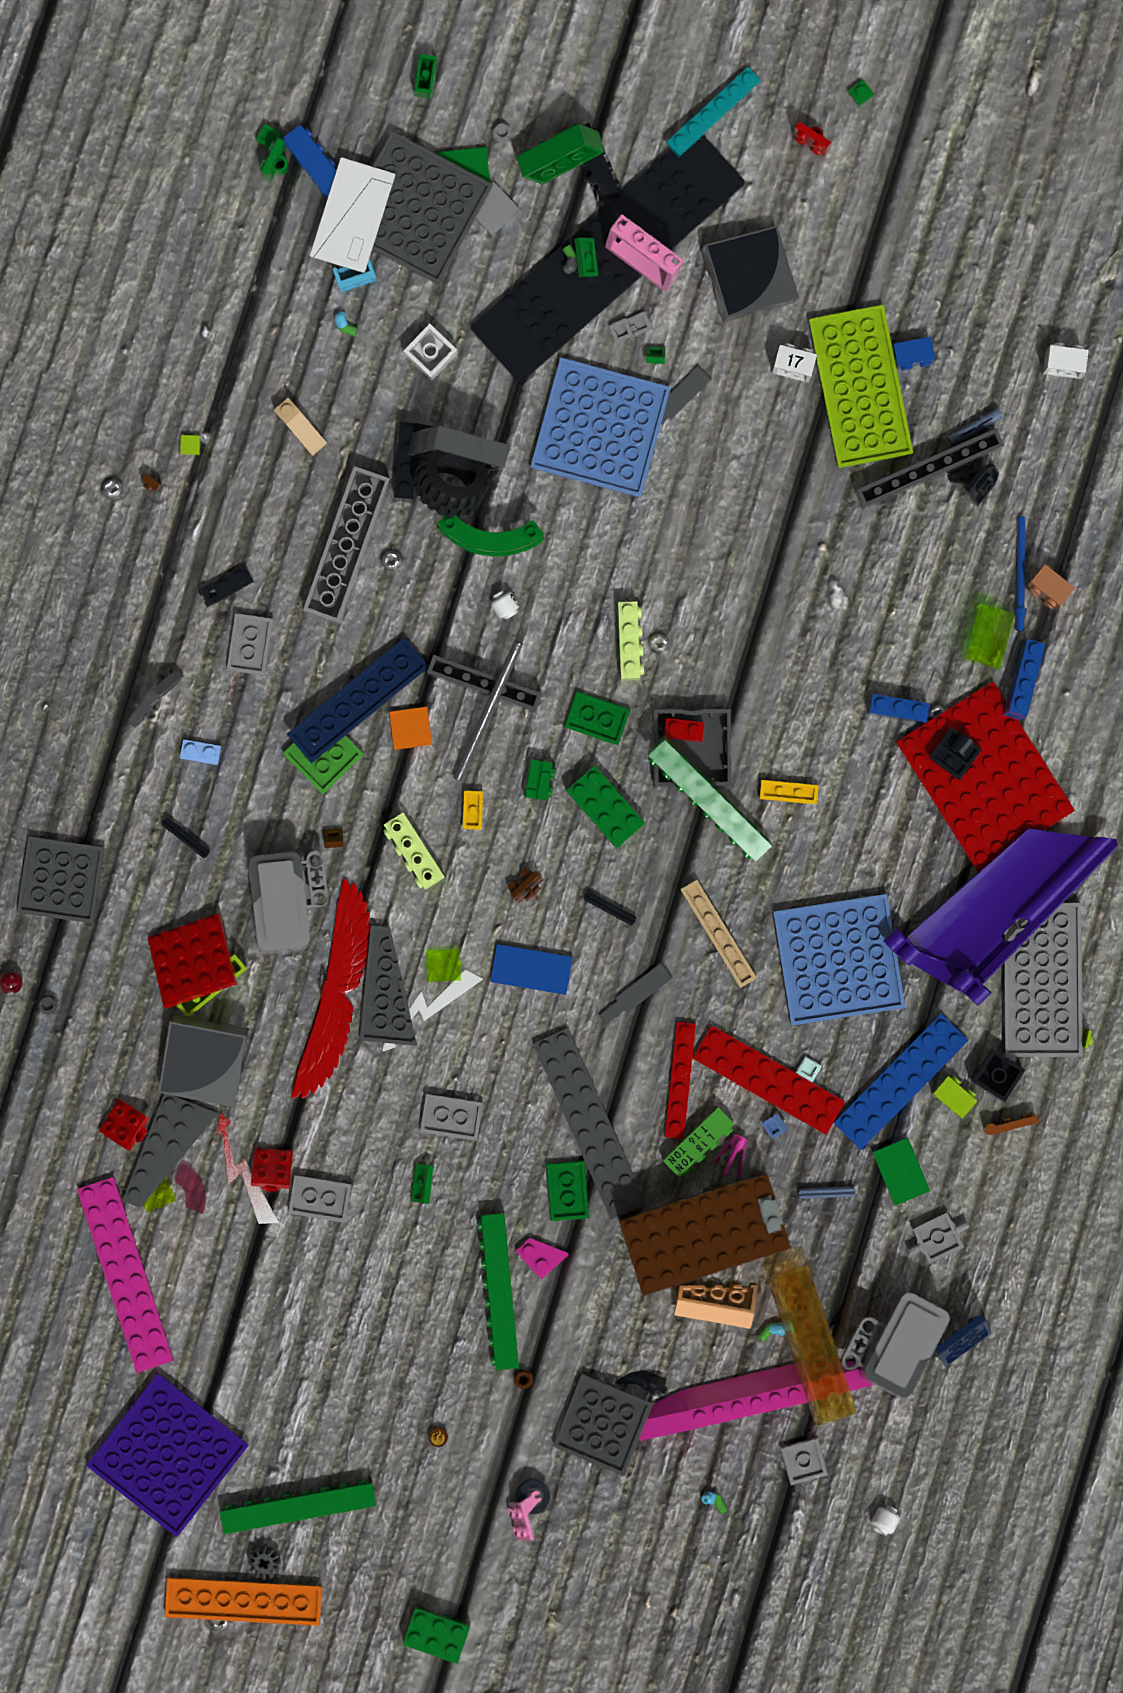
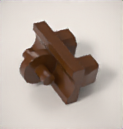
[507,868,543,904]

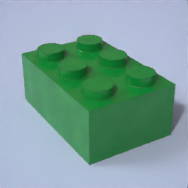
[403,1605,471,1664]

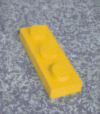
[759,780,819,805]

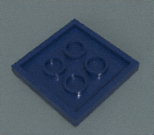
[935,1314,992,1367]

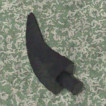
[616,1371,668,1394]

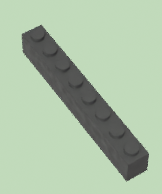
[855,428,1004,510]

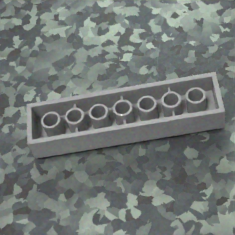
[303,466,391,625]

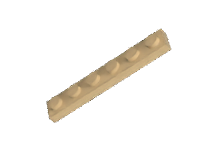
[681,880,757,988]

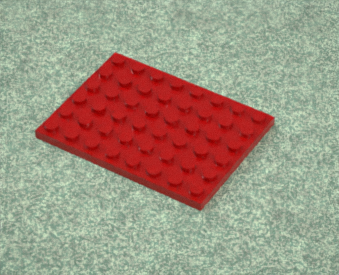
[896,682,1075,872]

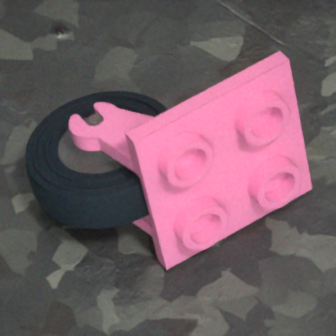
[508,1479,550,1541]

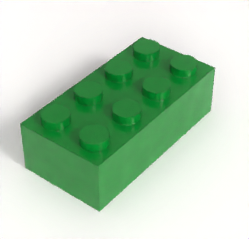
[517,123,605,185]
[566,766,645,849]

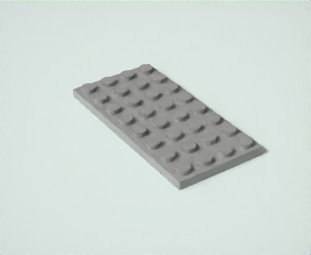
[1004,903,1083,1057]

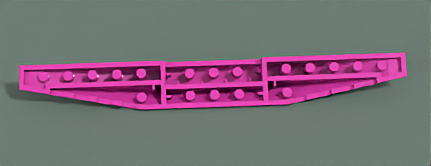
[639,1361,873,1441]

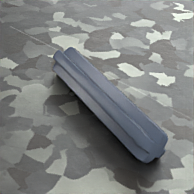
[798,1186,855,1199]

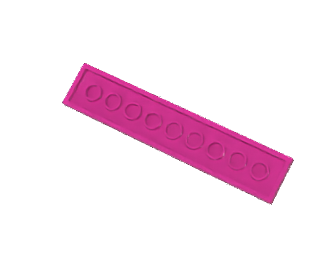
[77,1177,174,1373]

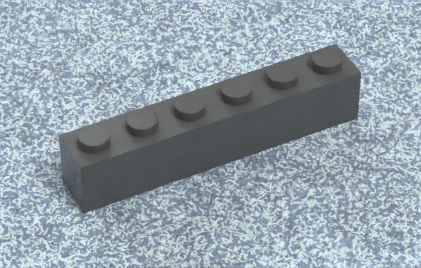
[427,655,542,713]

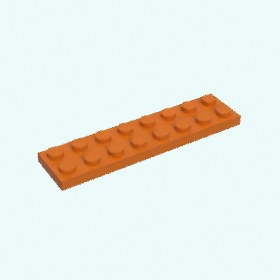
[165,1577,322,1626]

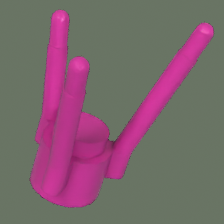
[713,1134,748,1179]

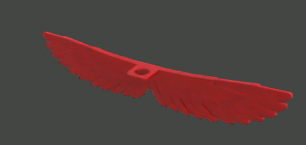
[292,879,371,1099]

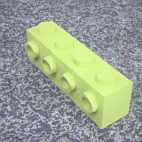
[618,602,644,681]
[383,813,445,890]

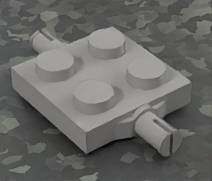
[907,1212,969,1264]

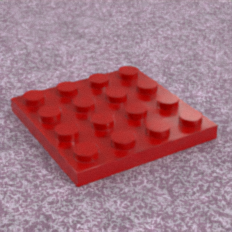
[148,913,237,1009]

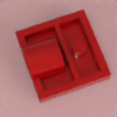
[793,121,831,157]
[99,1098,150,1151]
[251,1148,293,1192]

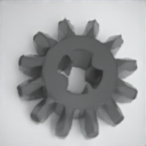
[248,1546,281,1580]

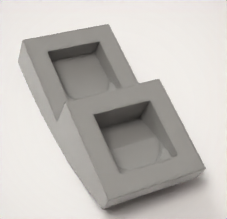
[609,311,653,343]

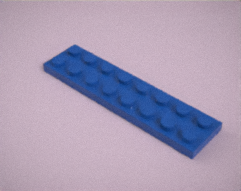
[833,1014,969,1150]

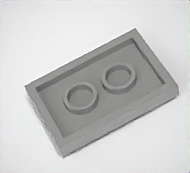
[227,613,273,676]
[420,1094,483,1141]
[288,1175,352,1223]

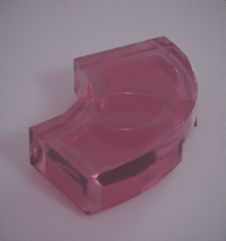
[175,1164,206,1214]

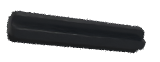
[161,817,210,859]
[584,891,636,926]

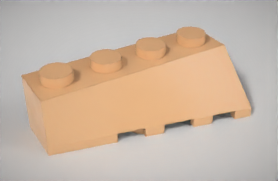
[675,1285,757,1329]

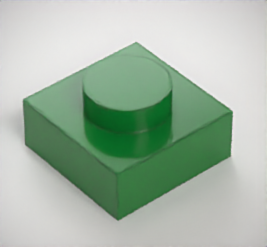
[848,80,875,107]
[256,124,282,149]
[646,346,666,365]

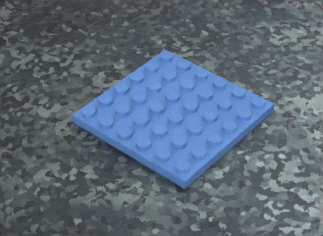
[530,357,671,498]
[773,894,905,1026]

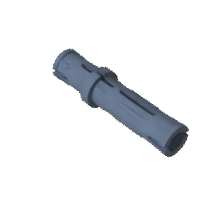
[947,408,1003,447]

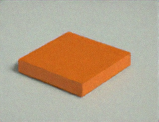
[389,707,432,750]

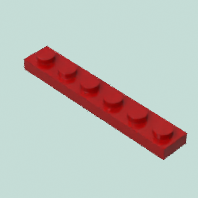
[665,1022,696,1139]

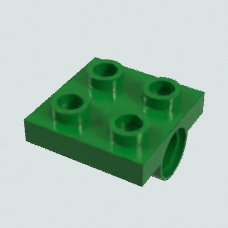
[260,138,289,183]

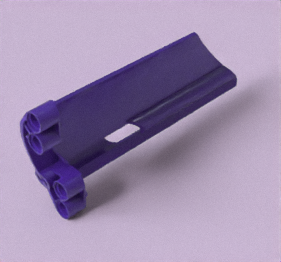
[883,829,1118,1006]

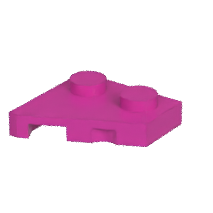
[516,1238,569,1280]

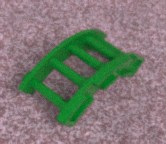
[437,515,545,557]

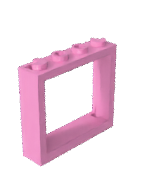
[605,215,684,292]

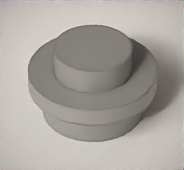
[493,123,512,142]

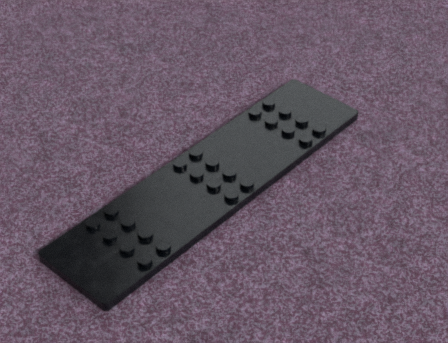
[471,135,745,384]

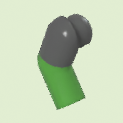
[563,245,578,274]

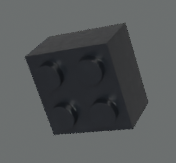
[970,1049,1025,1102]

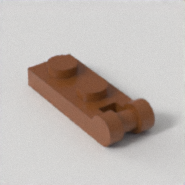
[983,1112,1039,1135]

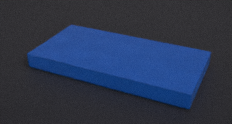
[491,944,573,995]

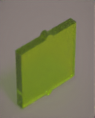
[425,949,462,982]
[144,1177,176,1212]

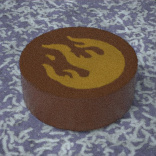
[429,1427,448,1447]

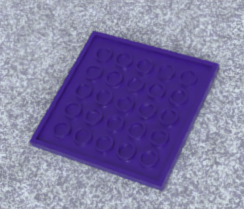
[86,1373,249,1537]

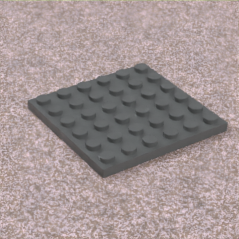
[372,131,493,286]

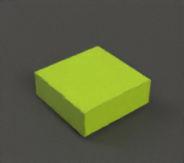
[180,435,201,455]

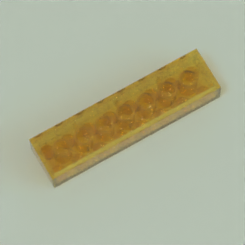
[767,1265,857,1427]

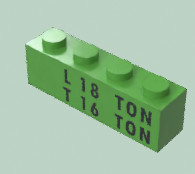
[662,1107,734,1177]

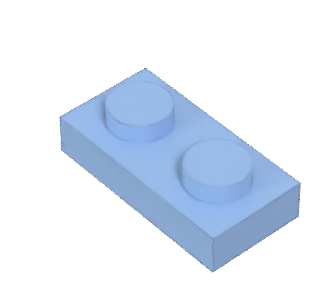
[180,739,221,765]

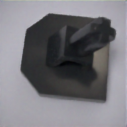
[949,463,999,507]

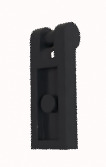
[198,565,254,608]

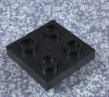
[928,727,982,780]

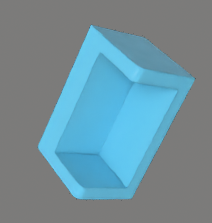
[333,258,377,293]

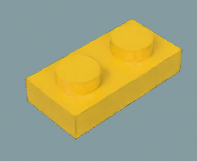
[463,791,483,830]

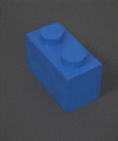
[892,337,935,371]

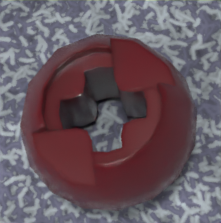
[0,971,23,994]

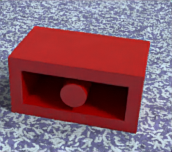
[664,718,705,743]

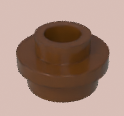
[514,1369,533,1389]

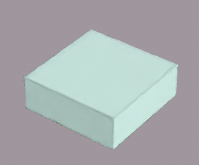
[796,1056,822,1082]

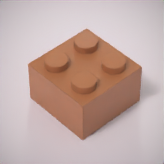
[1026,564,1075,610]

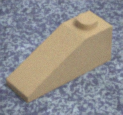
[274,398,327,456]

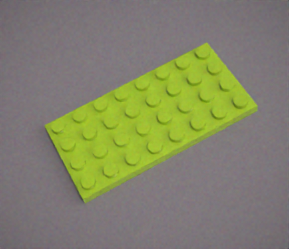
[808,305,913,469]

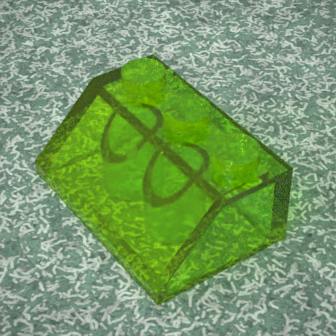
[963,603,1015,670]

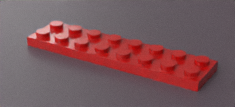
[692,1025,845,1135]

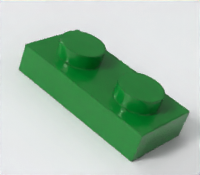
[575,238,598,277]
[411,1163,434,1204]

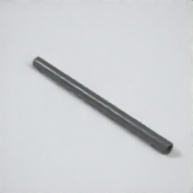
[453,640,523,781]

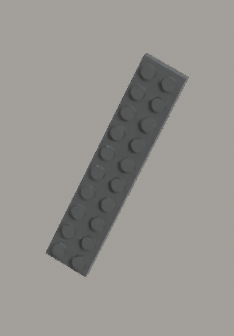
[533,1028,646,1220]

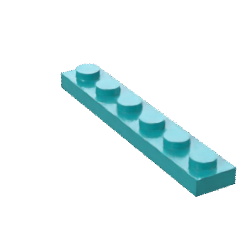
[666,67,761,157]

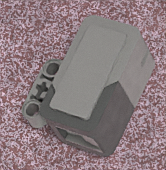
[248,851,328,955]
[840,1293,949,1399]

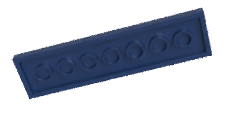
[287,638,429,764]

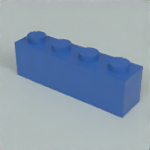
[282,125,336,200]
[1003,639,1045,720]

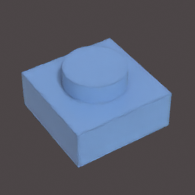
[761,1113,788,1139]

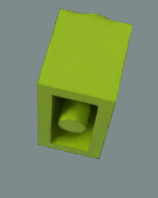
[932,1076,977,1119]

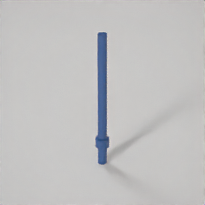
[1015,517,1026,632]

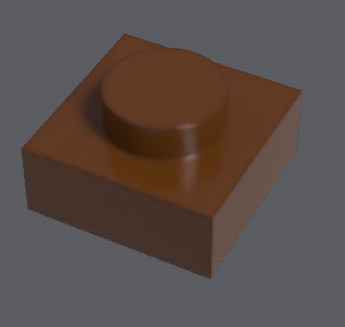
[141,473,162,493]
[323,828,344,848]

